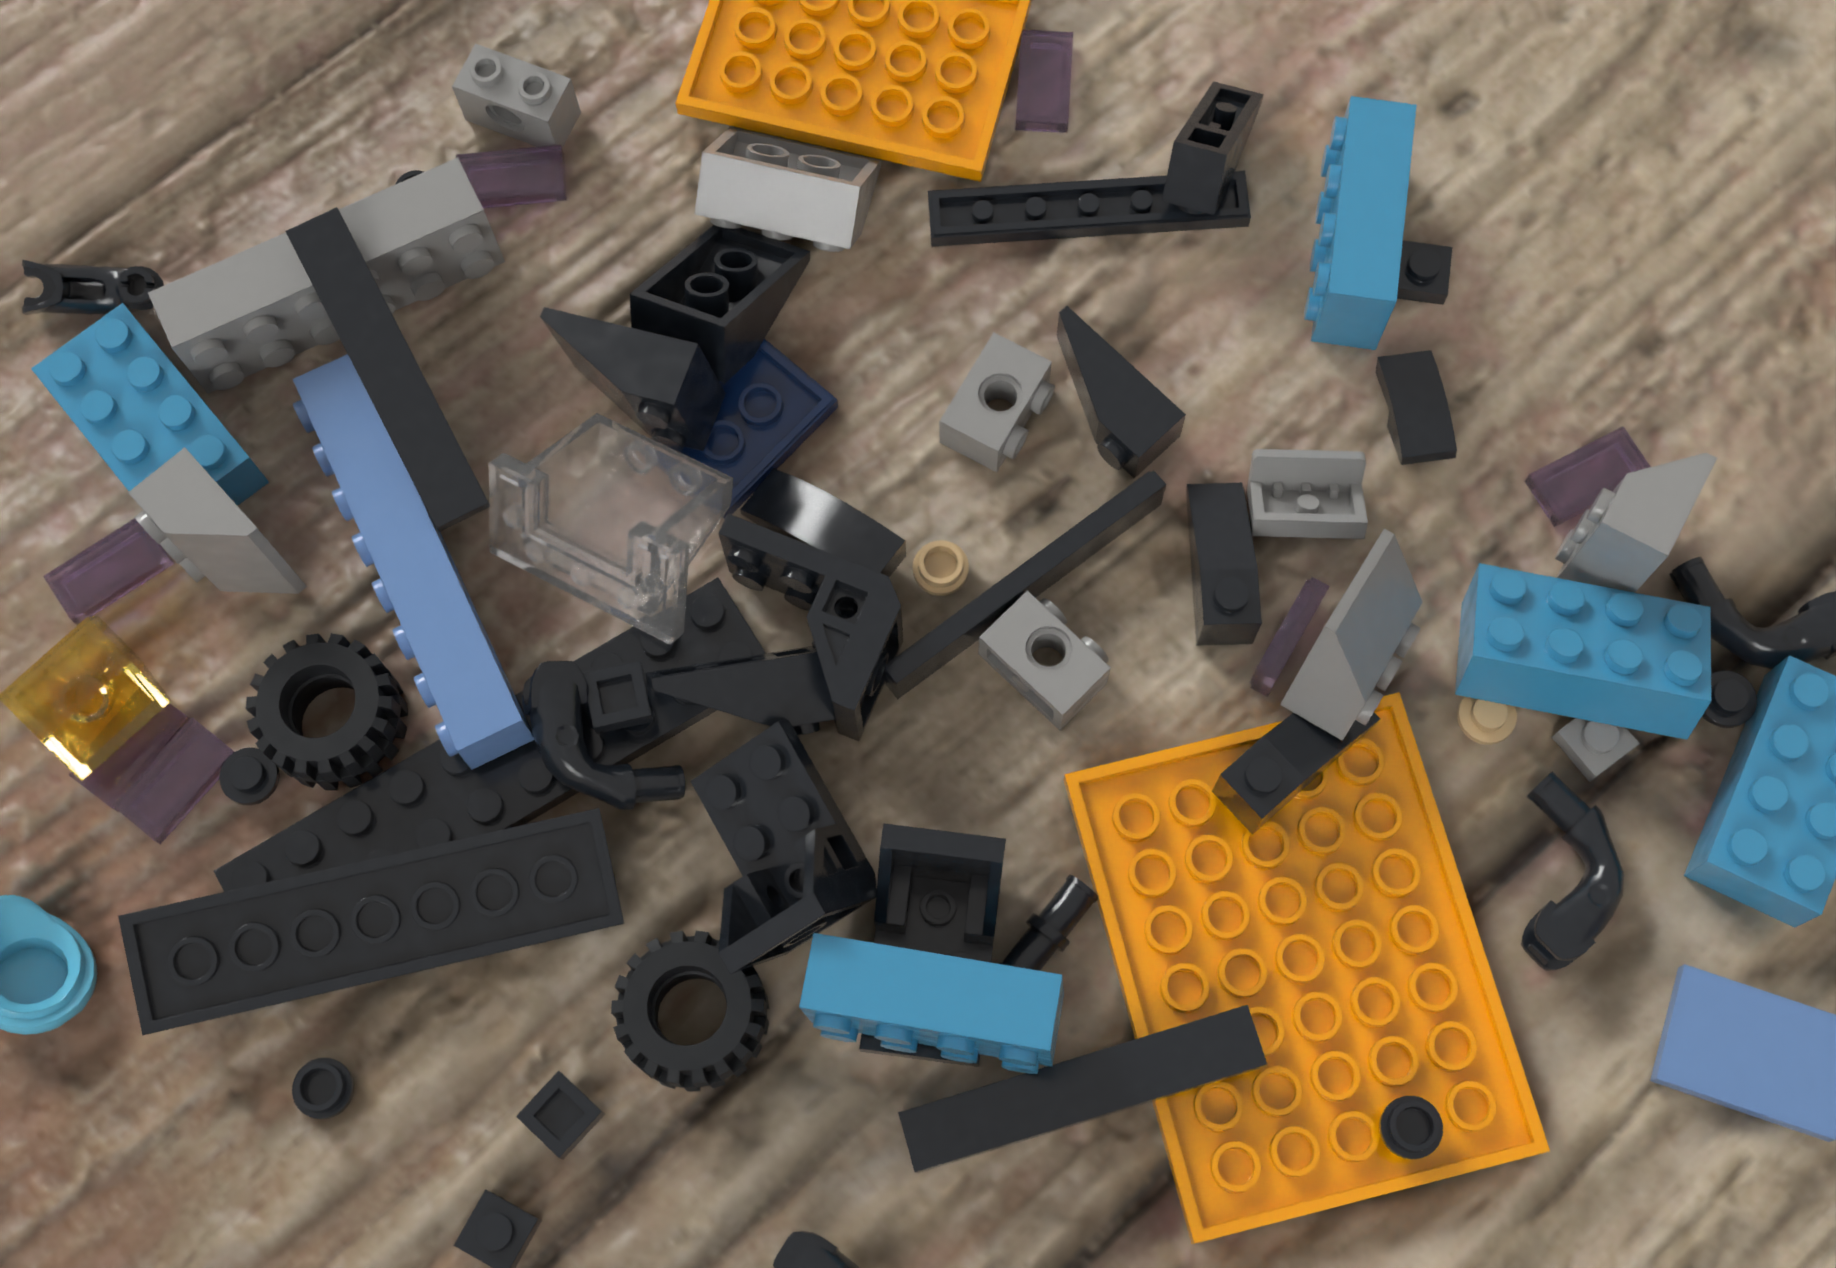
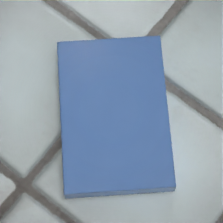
[1650,964,1836,1142]

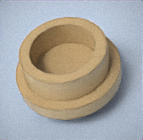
[913,540,969,596]
[1457,697,1517,745]

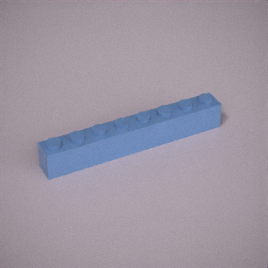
[293,354,534,770]

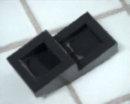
[1375,350,1457,465]

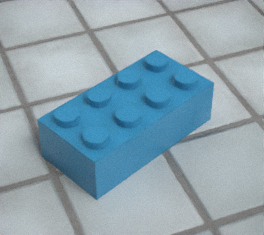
[1304,96,1417,350]
[31,303,269,506]
[1455,563,1711,740]
[1684,655,1836,928]
[799,933,1064,1074]

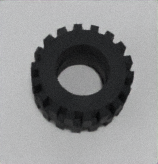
[246,633,408,790]
[611,930,770,1092]

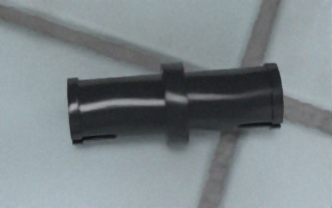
[999,874,1098,971]

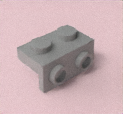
[1247,449,1368,539]

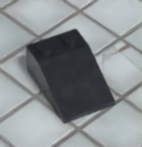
[630,225,810,383]
[540,307,726,452]

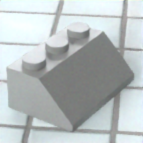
[695,126,882,252]
[128,447,307,594]
[1555,453,1717,593]
[1280,529,1422,741]

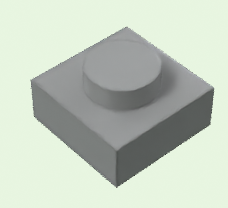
[1552,718,1640,782]

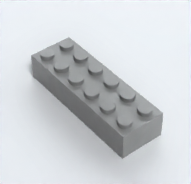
[148,158,505,394]

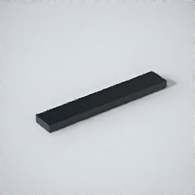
[928,170,1251,247]
[285,207,491,532]
[884,470,1166,699]
[898,1005,1268,1173]

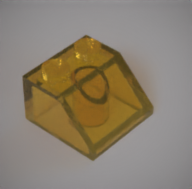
[0,616,172,781]

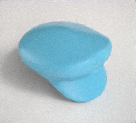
[0,895,97,1035]

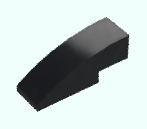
[740,468,906,577]

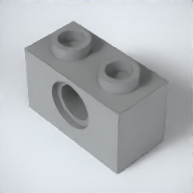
[452,43,581,155]
[939,332,1055,472]
[978,591,1111,730]

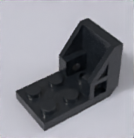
[718,513,903,741]
[690,720,877,974]
[859,823,1006,1067]

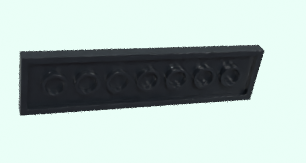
[118,808,624,1036]

